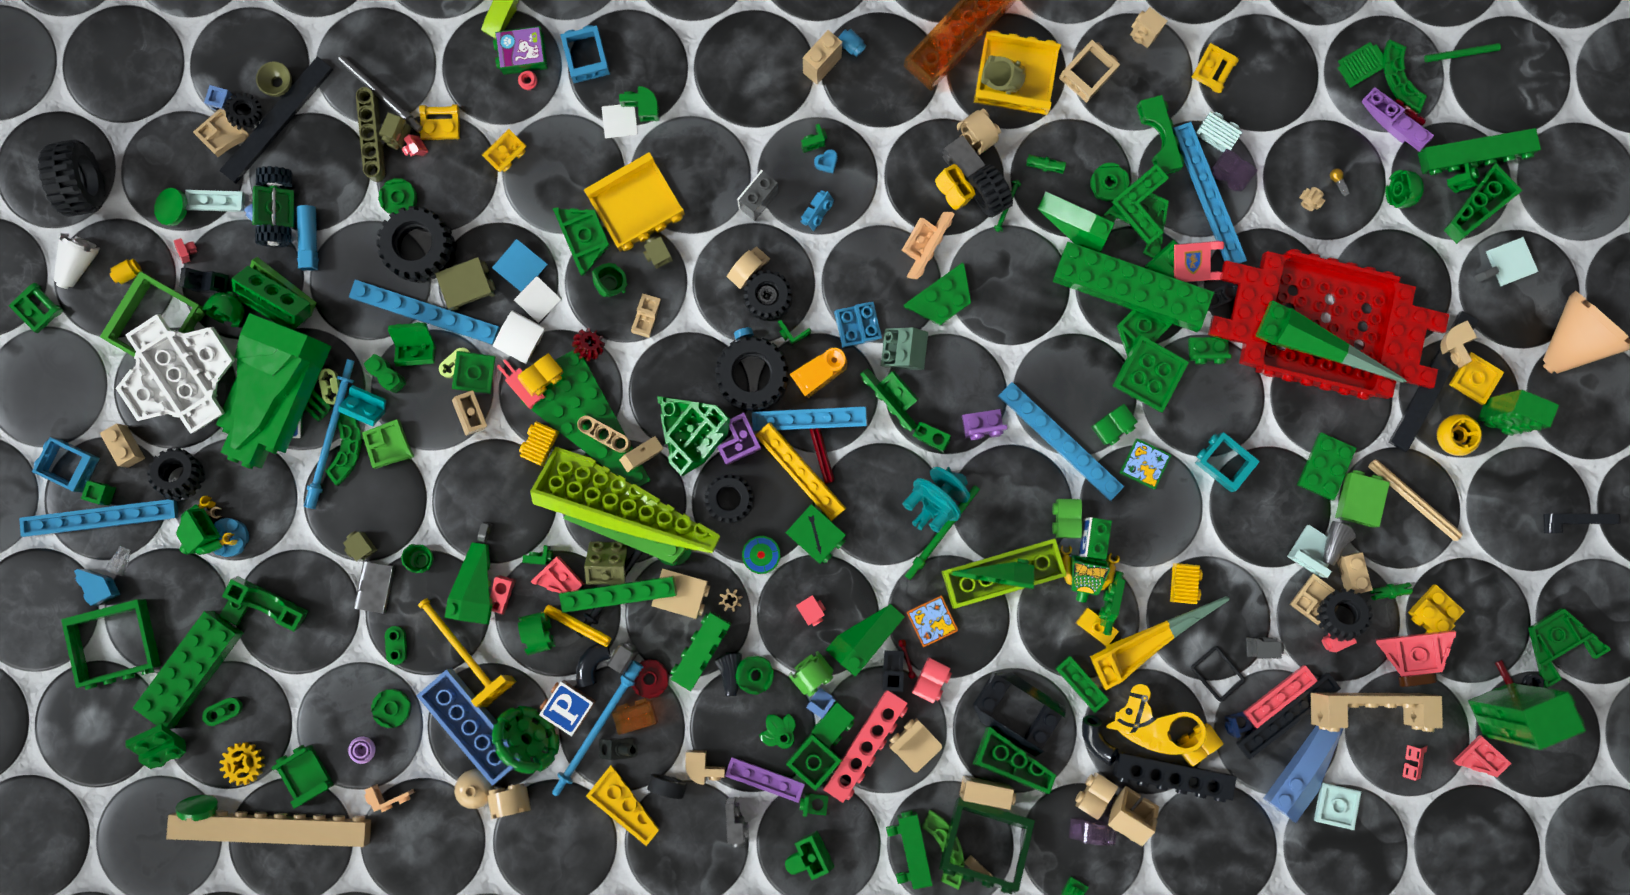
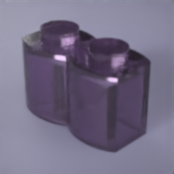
[1211,149,1258,192]

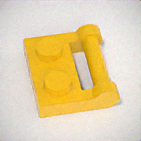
[1191,43,1239,93]
[419,104,460,140]

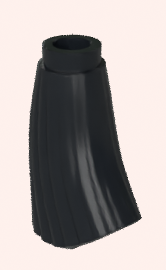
[714,652,742,696]

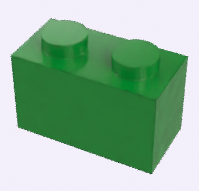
[811,701,855,747]

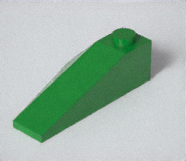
[444,542,493,625]

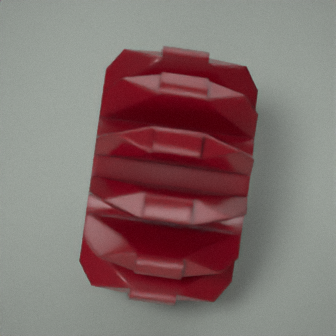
[572,328,605,361]

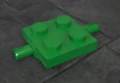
[1099,571,1126,635]

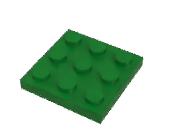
[1113,335,1189,413]

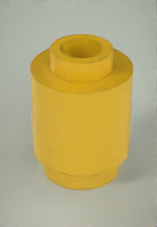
[110,258,142,284]

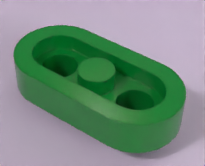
[385,626,407,665]
[202,697,243,726]

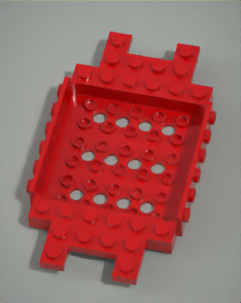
[1208,249,1449,400]

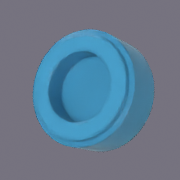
[734,327,754,341]

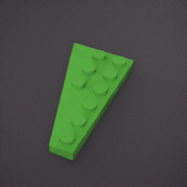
[563,515,686,565]

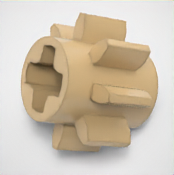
[1299,187,1325,211]
[719,589,743,612]

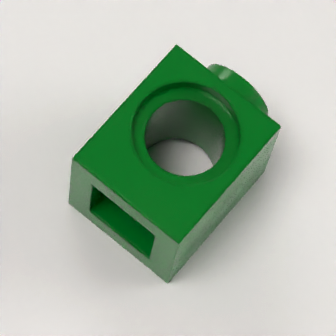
[81,480,116,506]

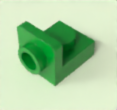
[801,123,827,153]
[1447,162,1479,193]
[522,545,553,565]

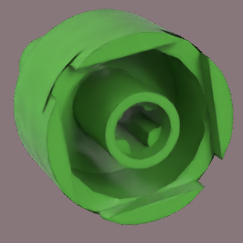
[788,651,833,697]

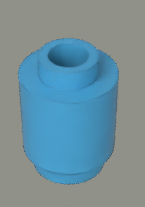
[838,29,866,57]

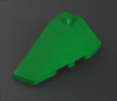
[1038,192,1115,253]
[951,559,1034,589]
[826,604,905,677]

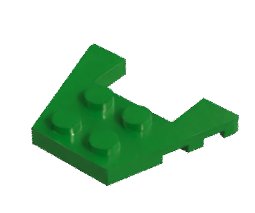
[1102,193,1169,259]
[1528,608,1611,688]

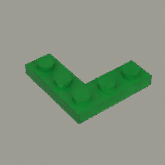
[1111,164,1169,245]

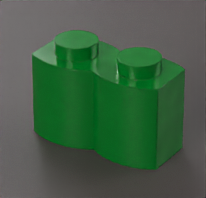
[364,354,406,393]
[1091,404,1138,445]

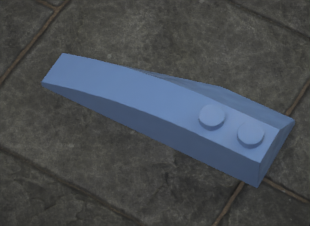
[1263,725,1344,823]

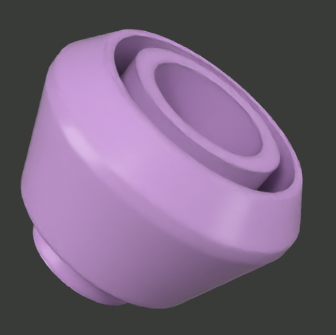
[348,736,375,764]

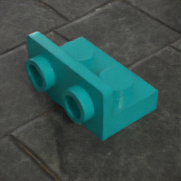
[338,385,386,426]

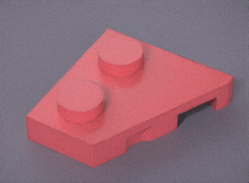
[531,556,584,593]
[1453,735,1512,777]

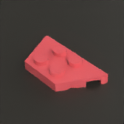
[1376,630,1456,676]

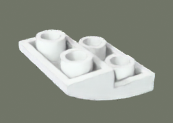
[493,311,546,364]

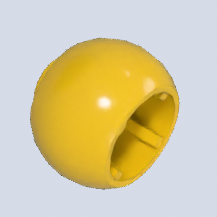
[1437,414,1482,456]

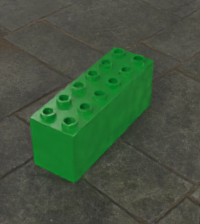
[1468,683,1585,750]

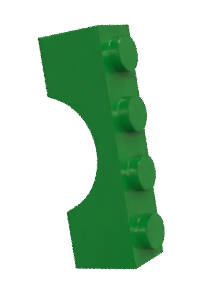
[1136,95,1184,175]
[222,576,308,632]

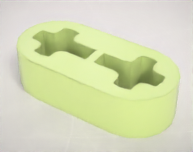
[439,347,471,378]
[318,369,340,405]

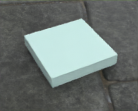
[1486,237,1538,286]
[1314,782,1362,830]

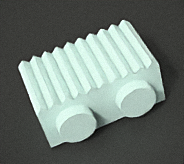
[1196,111,1243,154]

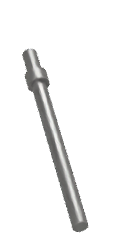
[338,55,423,132]

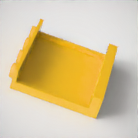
[974,30,1061,115]
[584,152,685,252]

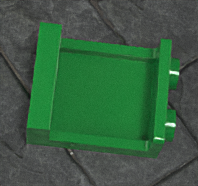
[271,745,334,809]

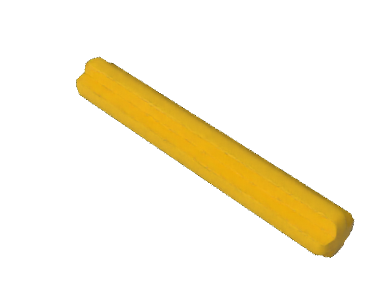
[544,605,611,647]

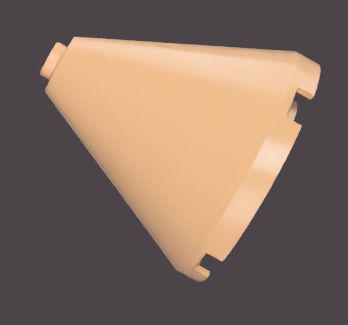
[1543,291,1630,374]

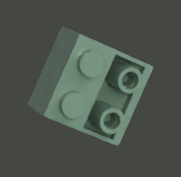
[881,327,928,370]

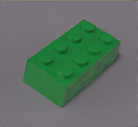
[1478,389,1559,436]

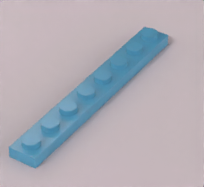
[1172,122,1247,264]
[349,280,500,345]
[998,382,1124,501]
[19,499,178,537]

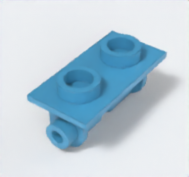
[800,190,834,231]

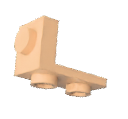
[365,784,415,812]

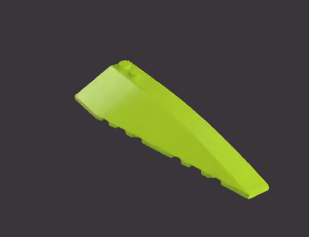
[530,446,720,553]

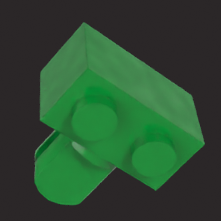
[785,830,835,880]

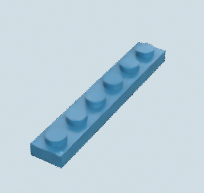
[752,406,868,431]

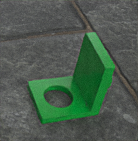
[778,320,811,346]
[799,793,828,817]

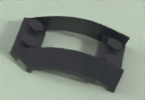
[973,672,1066,757]

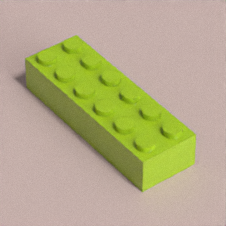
[942,538,1067,609]

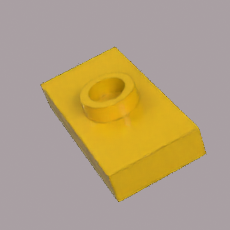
[1076,608,1119,646]

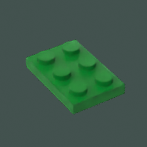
[1297,433,1357,501]

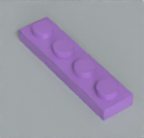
[725,757,805,803]

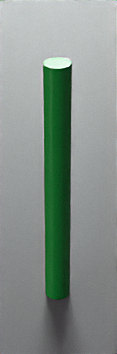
[1424,43,1501,63]

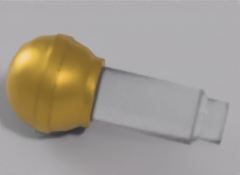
[1330,169,1349,196]

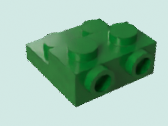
[126,724,186,769]

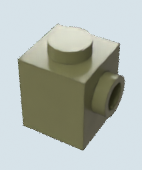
[643,236,673,269]
[343,531,377,562]

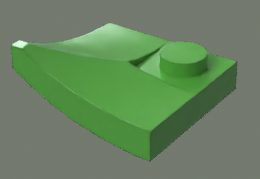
[362,419,414,469]

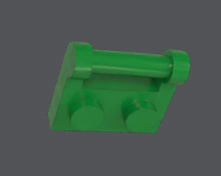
[8,283,63,333]

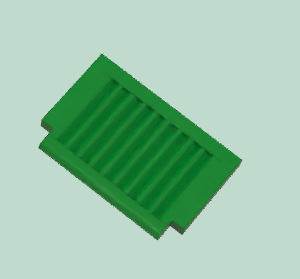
[1338,42,1384,88]

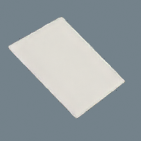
[602,105,638,138]
[514,276,561,323]

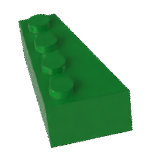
[973,727,1056,794]

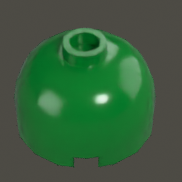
[1385,170,1424,208]
[202,292,245,327]

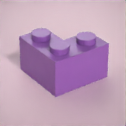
[717,413,761,465]

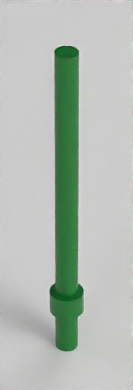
[905,485,980,580]

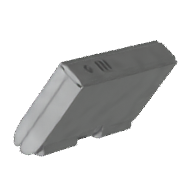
[354,561,395,614]

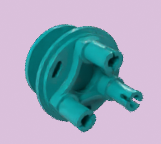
[902,467,970,533]

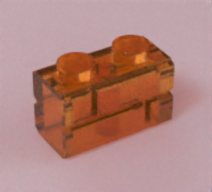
[612,698,658,735]

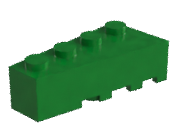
[1444,163,1523,244]
[670,612,732,692]

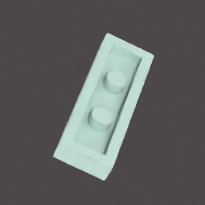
[185,190,245,212]

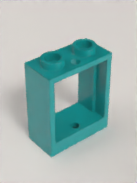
[1195,432,1260,492]

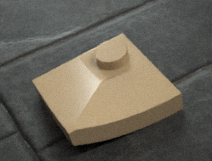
[193,109,249,157]
[1289,574,1338,628]

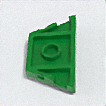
[553,208,610,276]
[904,262,971,326]
[1116,309,1172,357]

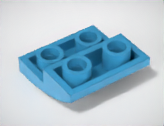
[492,239,547,292]
[834,302,882,348]

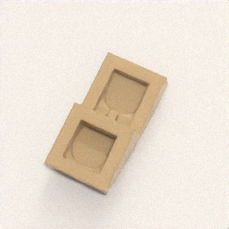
[631,293,661,338]

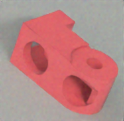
[490,575,516,614]

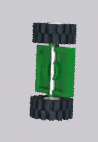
[252,166,294,247]

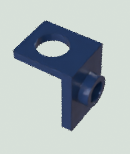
[1225,711,1253,738]

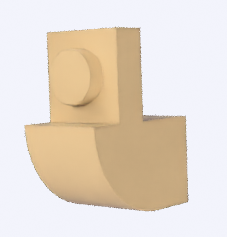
[727,246,770,289]
[1441,320,1477,368]
[685,750,726,785]

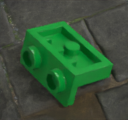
[1188,337,1232,364]

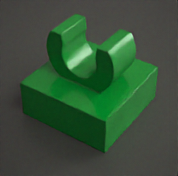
[1061,876,1089,895]

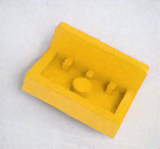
[482,128,526,172]

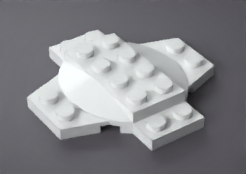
[116,314,235,434]

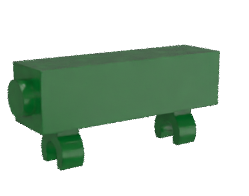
[886,810,933,890]

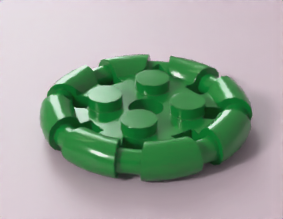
[492,706,560,774]

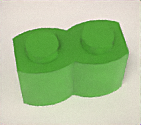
[1052,499,1082,539]

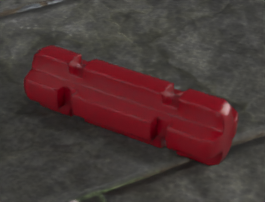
[1394,99,1426,126]

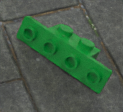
[860,369,919,432]

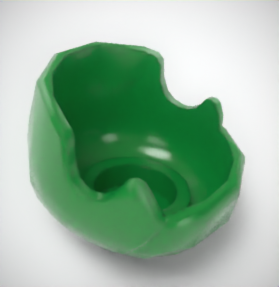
[401,544,434,573]

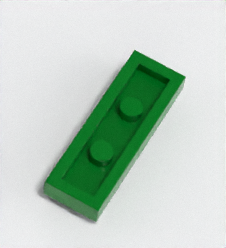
[1055,656,1109,713]

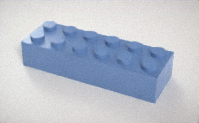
[416,668,519,786]

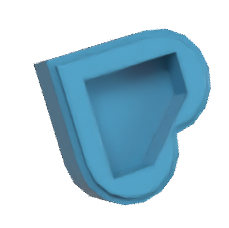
[814,150,837,174]

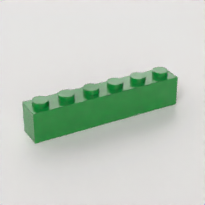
[1418,128,1541,176]

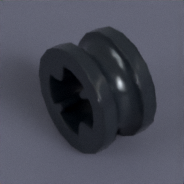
[1522,674,1544,688]

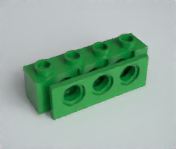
[232,266,311,330]

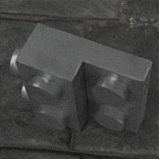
[726,797,749,847]

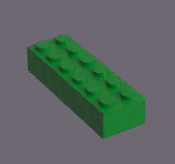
[133,611,244,729]

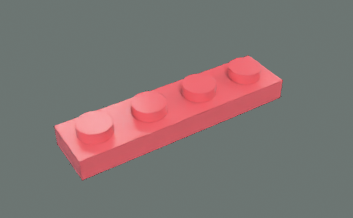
[1243,665,1318,728]

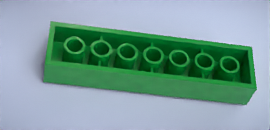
[1052,241,1214,332]

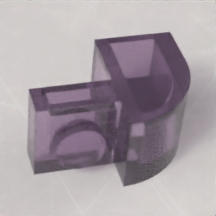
[1069,818,1116,846]

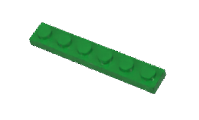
[559,576,677,613]

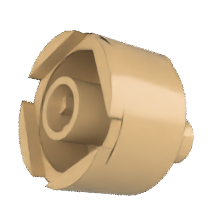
[957,109,1001,155]
[487,783,531,819]

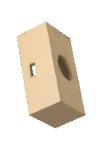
[620,436,664,472]

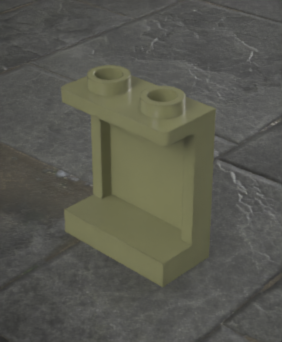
[435,257,496,312]

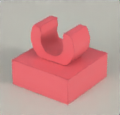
[402,134,429,157]
[174,238,197,264]

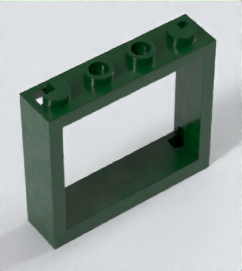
[939,797,1035,894]

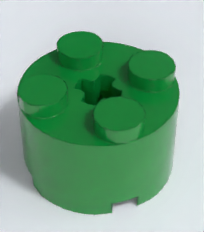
[518,612,556,655]

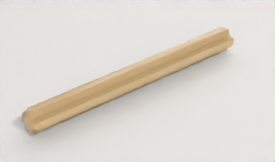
[1368,459,1463,541]

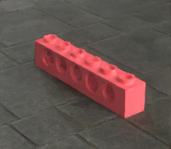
[823,691,908,803]

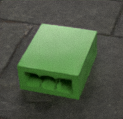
[1335,470,1390,528]

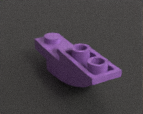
[1362,87,1434,152]

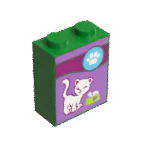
[493,26,548,75]

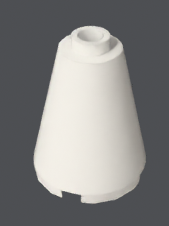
[53,233,100,289]

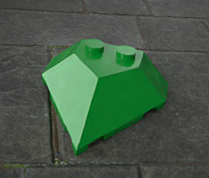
[657,396,730,476]

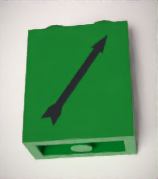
[785,504,846,564]

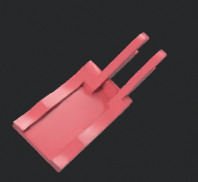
[497,359,545,409]

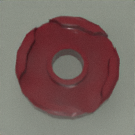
[631,659,669,699]

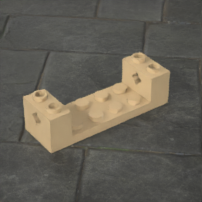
[1311,693,1443,732]

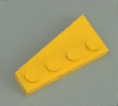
[586,764,659,846]

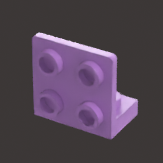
[962,409,1008,441]

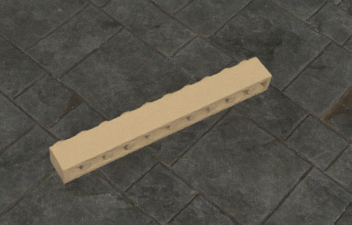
[166,810,371,847]

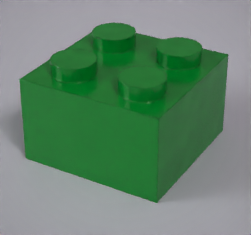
[786,733,842,791]

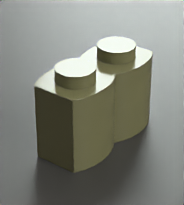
[379,112,412,150]

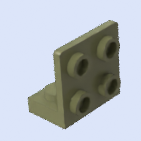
[584,541,628,585]

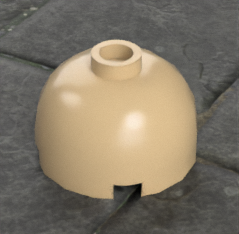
[454,769,495,809]

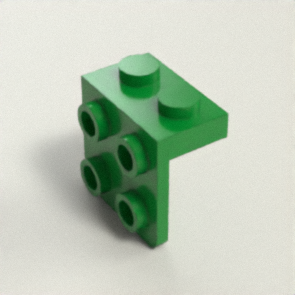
[388,322,436,367]

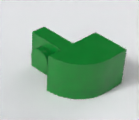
[619,86,659,121]

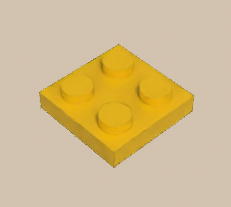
[1449,352,1504,405]

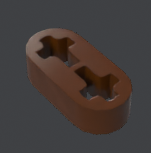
[1398,673,1437,687]

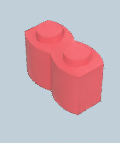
[912,657,952,703]

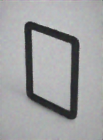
[1191,646,1245,702]

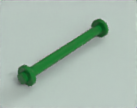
[994,180,1021,232]

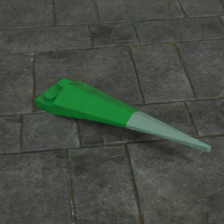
[1255,301,1407,383]

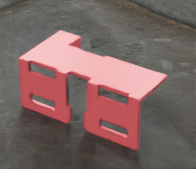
[1402,745,1427,781]

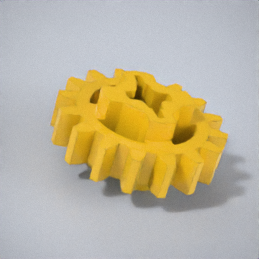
[219,742,265,786]

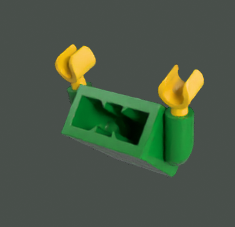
[176,496,238,555]

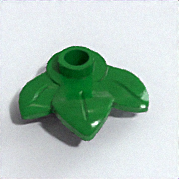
[759,714,796,749]

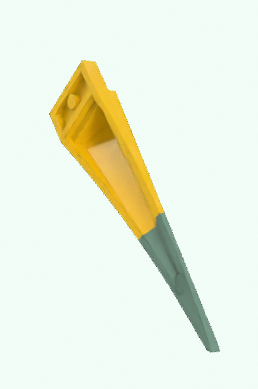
[1090,596,1230,690]

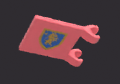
[1174,241,1224,282]

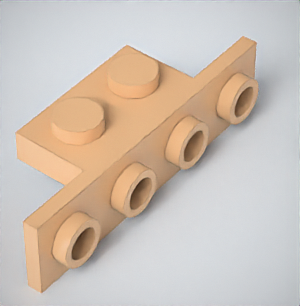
[902,212,955,279]

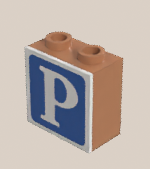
[539,680,596,736]

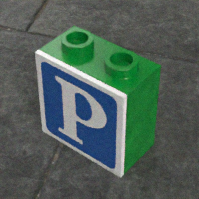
[1078,517,1112,560]

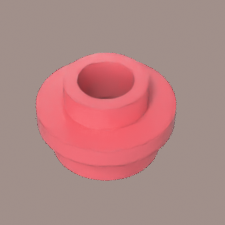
[518,71,538,90]

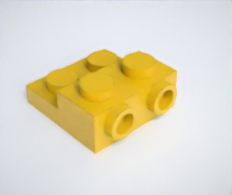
[1408,585,1465,633]

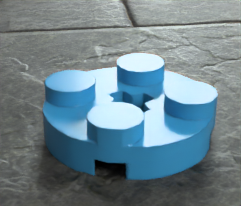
[214,518,249,557]

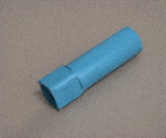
[297,205,319,271]

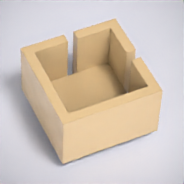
[1108,786,1159,846]

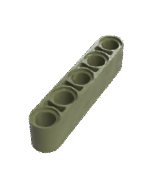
[356,87,385,182]

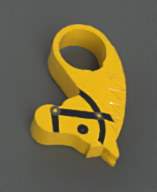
[1106,684,1206,755]

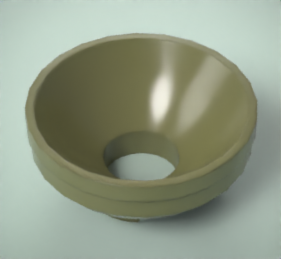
[256,62,292,97]

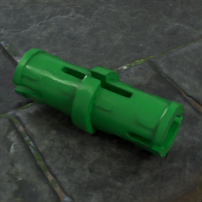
[1026,154,1066,174]
[1370,582,1413,600]

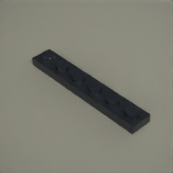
[1236,672,1341,760]

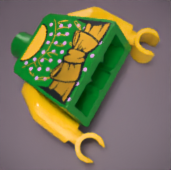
[1060,545,1120,603]

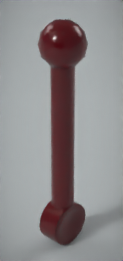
[898,639,916,679]

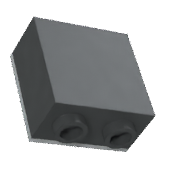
[737,170,779,221]

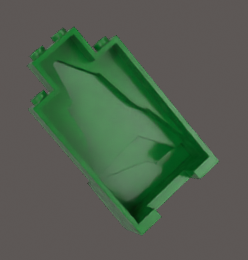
[216,313,332,469]

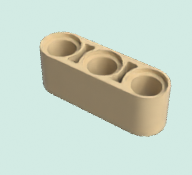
[577,416,631,453]

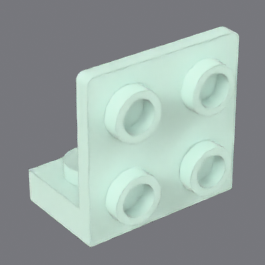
[1287,525,1332,578]

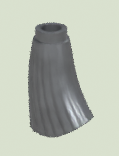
[1323,521,1356,566]

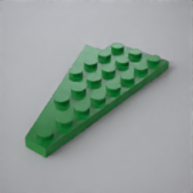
[521,349,651,487]

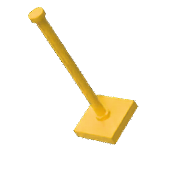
[418,598,517,707]

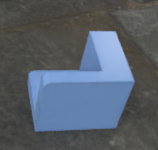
[204,85,235,110]
[806,688,836,719]

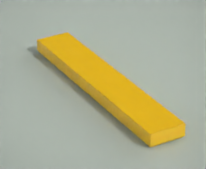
[755,422,846,521]

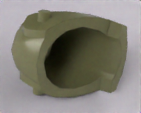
[981,55,1026,95]

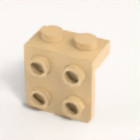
[889,718,942,772]

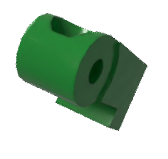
[912,422,951,453]

